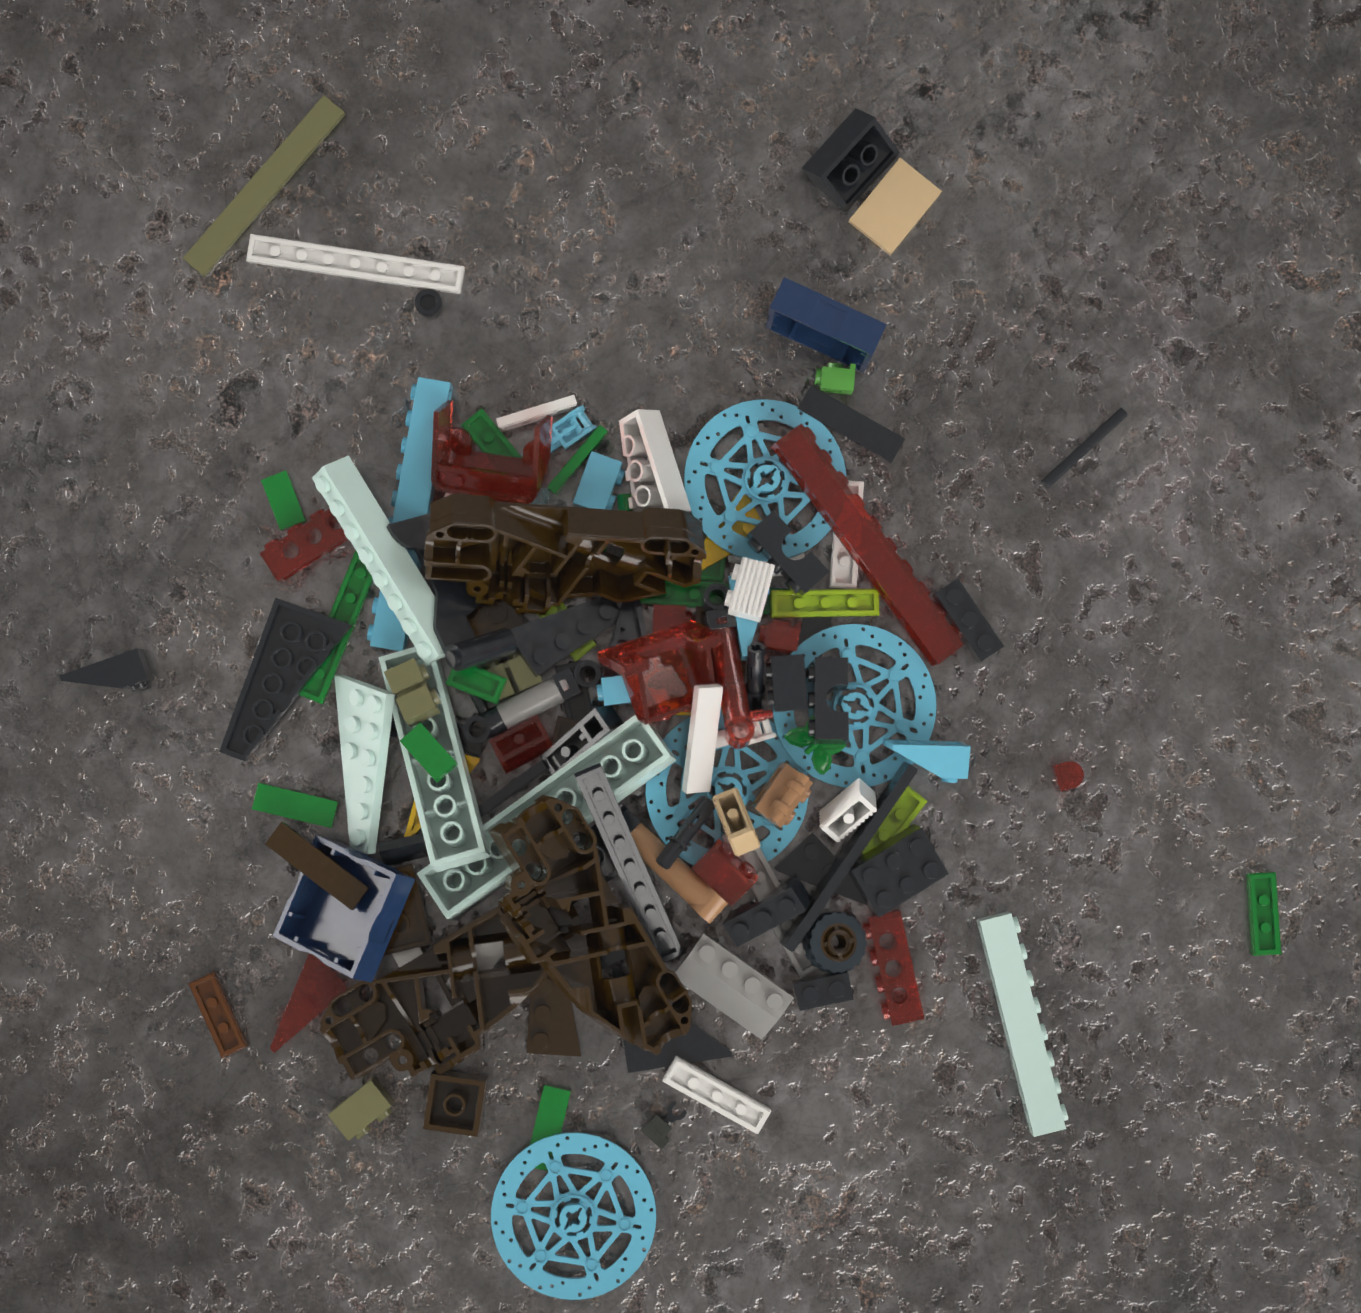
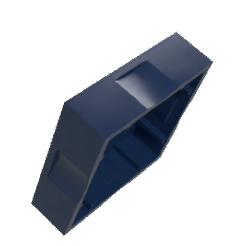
[766,277,887,373]
[273,834,415,982]

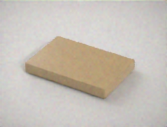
[849,158,942,256]

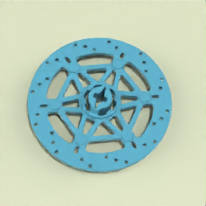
[684,399,847,562]
[772,624,936,788]
[645,708,808,873]
[491,1132,656,1300]

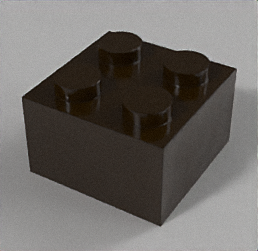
[423,1069,488,1137]

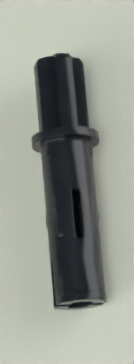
[744,642,765,713]
[656,796,715,870]

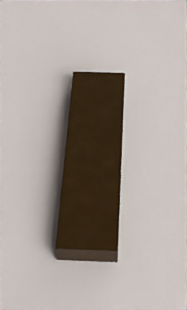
[265,822,370,910]

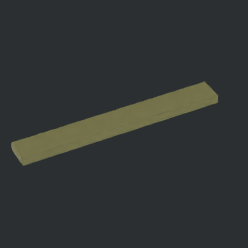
[183,95,346,277]

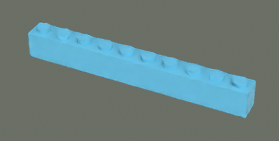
[367,377,453,651]

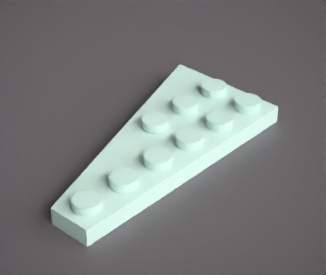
[334,674,395,854]

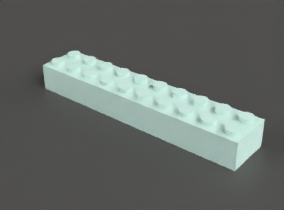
[417,712,677,920]

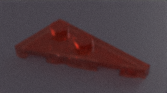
[270,953,348,1053]

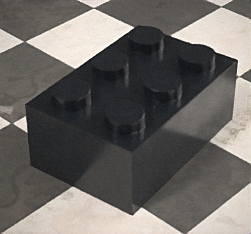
[848,824,949,917]

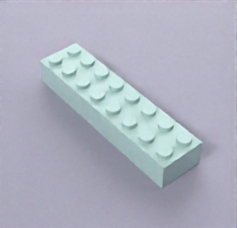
[378,647,491,872]

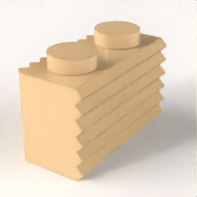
[712,788,761,856]

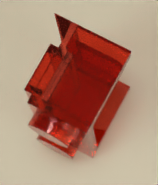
[758,619,802,653]

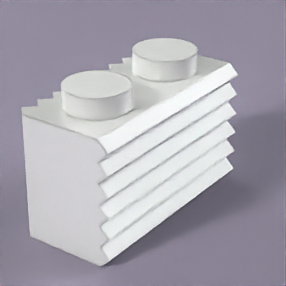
[724,557,775,623]
[819,778,877,842]

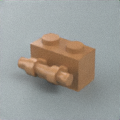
[750,763,813,828]

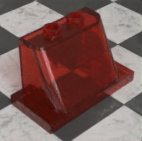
[597,620,722,725]

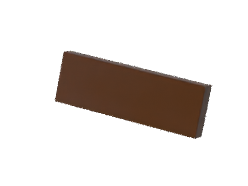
[188,971,249,1058]

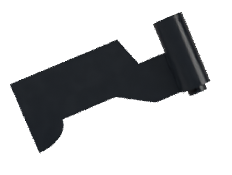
[386,513,516,671]

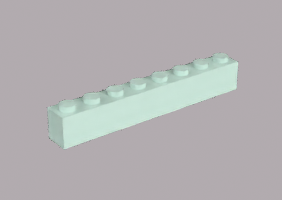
[312,455,445,666]
[976,911,1068,1137]

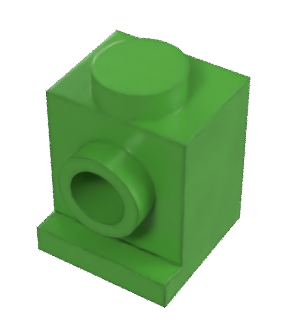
[815,363,856,395]

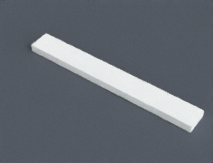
[246,234,465,295]

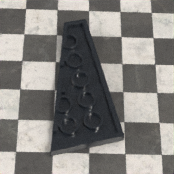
[219,598,353,761]

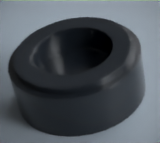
[415,289,443,318]

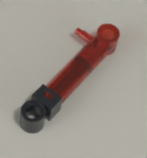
[702,583,773,749]

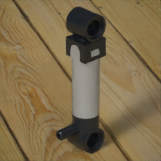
[463,660,602,744]

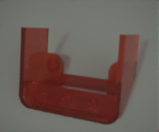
[431,400,553,504]

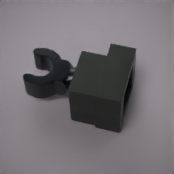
[641,1100,687,1150]

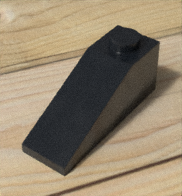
[59,648,154,692]
[540,706,623,775]

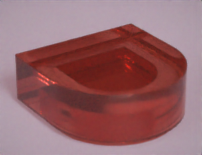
[1052,761,1084,792]

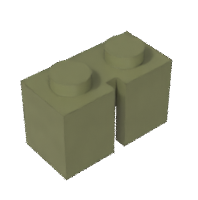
[484,652,544,702]
[384,658,442,727]
[328,1076,395,1141]

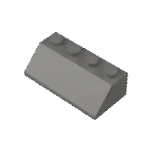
[675,931,794,1040]

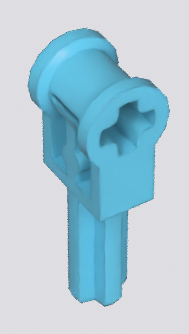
[522,405,597,466]

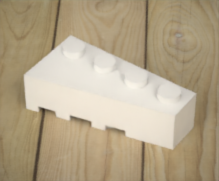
[619,409,691,513]

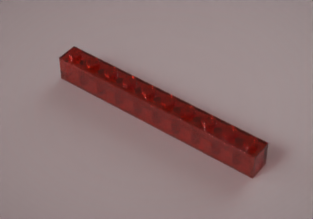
[771,423,964,666]

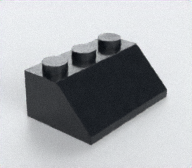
[802,108,900,212]

